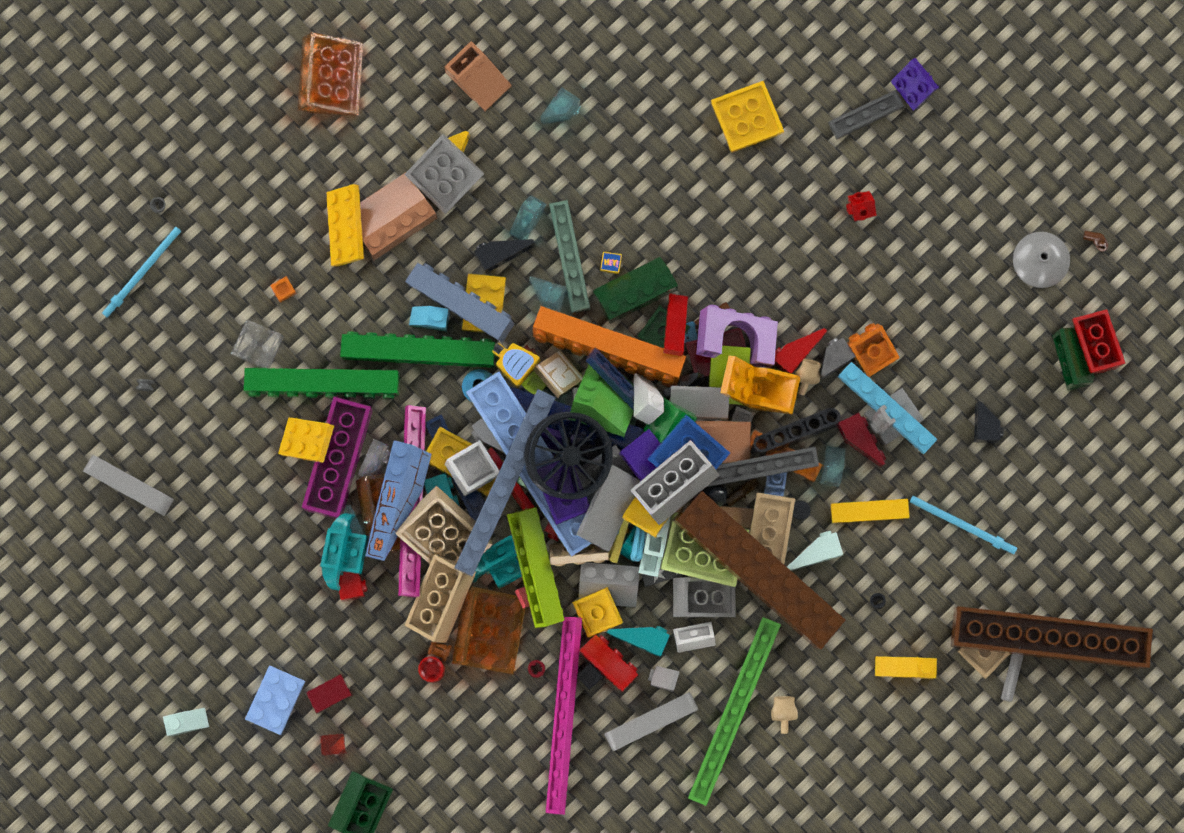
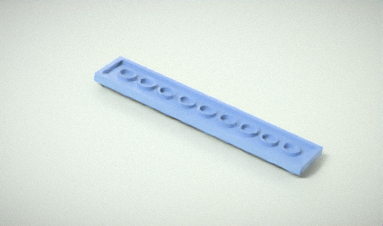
[466,372,592,557]

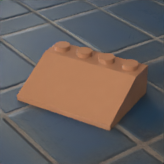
[360,172,437,260]

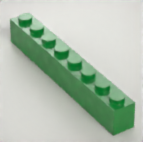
[340,331,496,368]
[244,368,400,399]

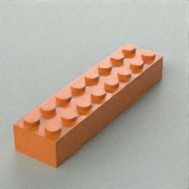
[533,306,686,387]

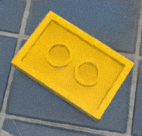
[462,274,506,333]
[278,417,334,463]

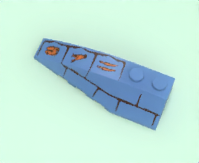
[365,440,432,561]

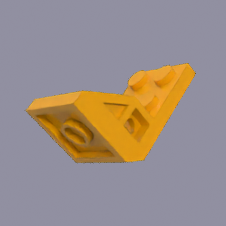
[720,356,801,414]

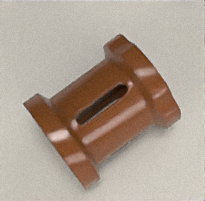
[427,641,452,662]

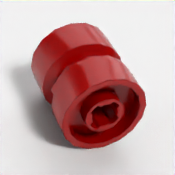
[418,656,445,683]

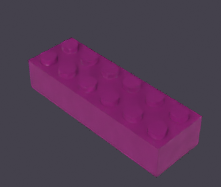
[302,397,373,519]

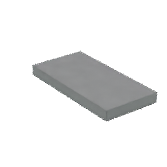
[576,465,640,552]

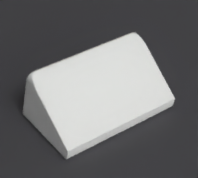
[673,622,716,653]

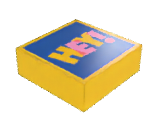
[600,252,622,274]

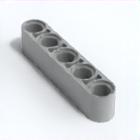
[83,455,174,516]
[604,692,699,751]

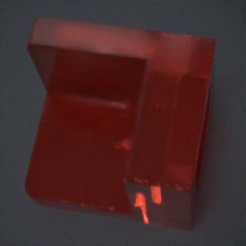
[320,734,347,756]

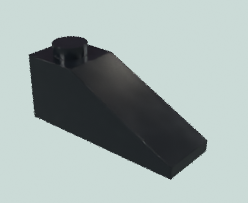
[474,239,535,274]

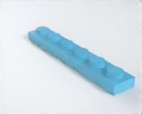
[838,362,937,454]

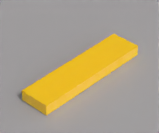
[830,499,909,523]

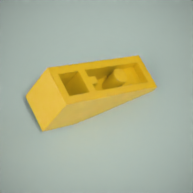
[875,656,937,679]

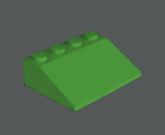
[568,364,634,437]

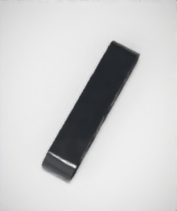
[751,408,841,457]

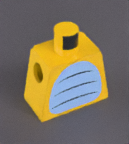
[492,343,540,389]

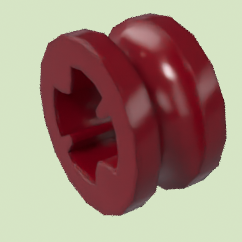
[528,660,545,678]

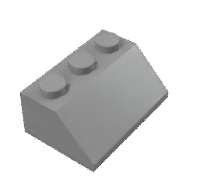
[670,386,729,421]
[579,562,639,607]

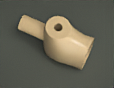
[795,359,822,395]
[771,696,798,734]

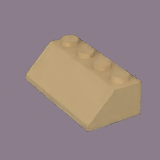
[404,554,476,643]

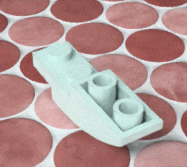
[638,516,671,577]

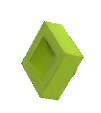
[521,371,547,397]

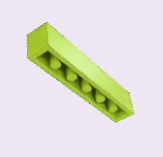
[507,507,565,628]

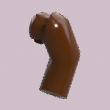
[1083,230,1109,252]

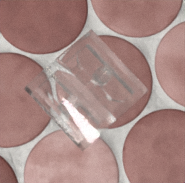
[231,320,284,368]

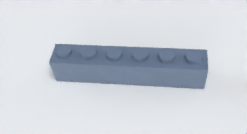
[405,262,515,343]

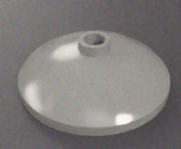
[1013,232,1070,288]

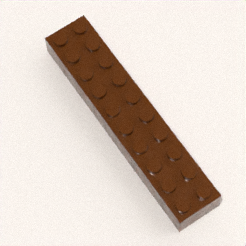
[672,491,846,650]
[951,606,1153,669]

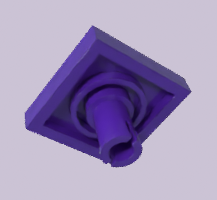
[891,58,939,111]

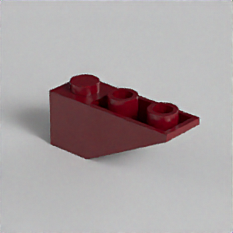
[837,413,886,467]

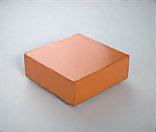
[270,276,297,303]

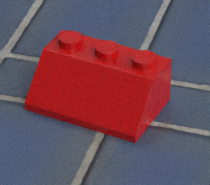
[1072,309,1126,374]
[579,635,638,692]

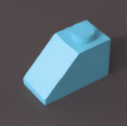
[409,306,450,332]

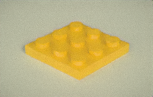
[711,81,784,153]

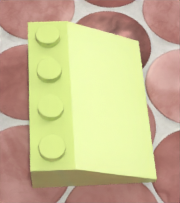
[661,512,749,587]

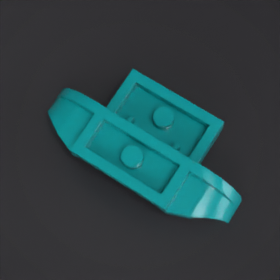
[320,513,369,591]
[473,534,522,589]

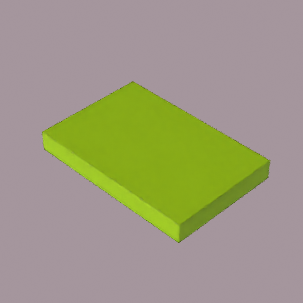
[709,346,751,405]

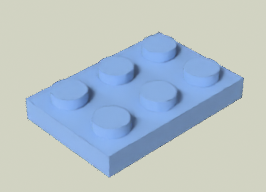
[245,665,306,735]

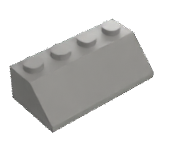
[630,440,720,525]

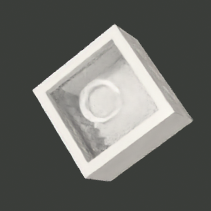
[445,440,499,496]

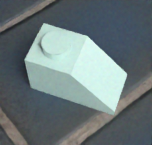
[163,708,209,736]

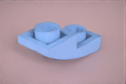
[764,472,787,496]

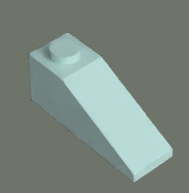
[787,531,843,571]

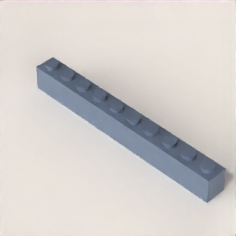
[454,389,556,577]

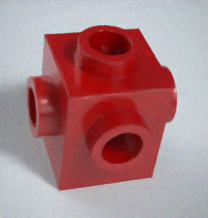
[846,191,877,221]

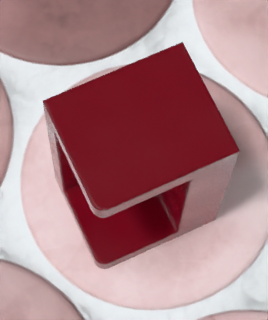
[306,674,353,714]

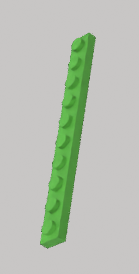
[688,617,781,806]

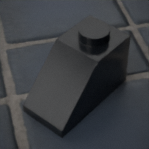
[974,402,1004,443]

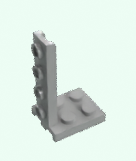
[864,388,924,445]

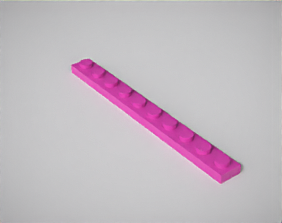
[398,405,426,597]
[546,617,582,815]

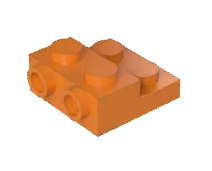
[847,323,900,377]

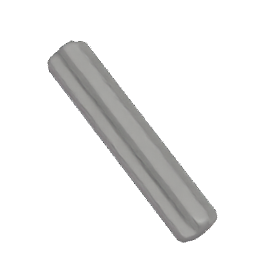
[1001,647,1024,702]

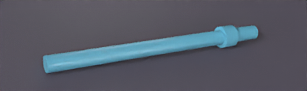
[102,227,182,318]
[910,496,1017,554]

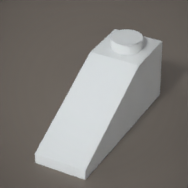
[634,373,664,425]

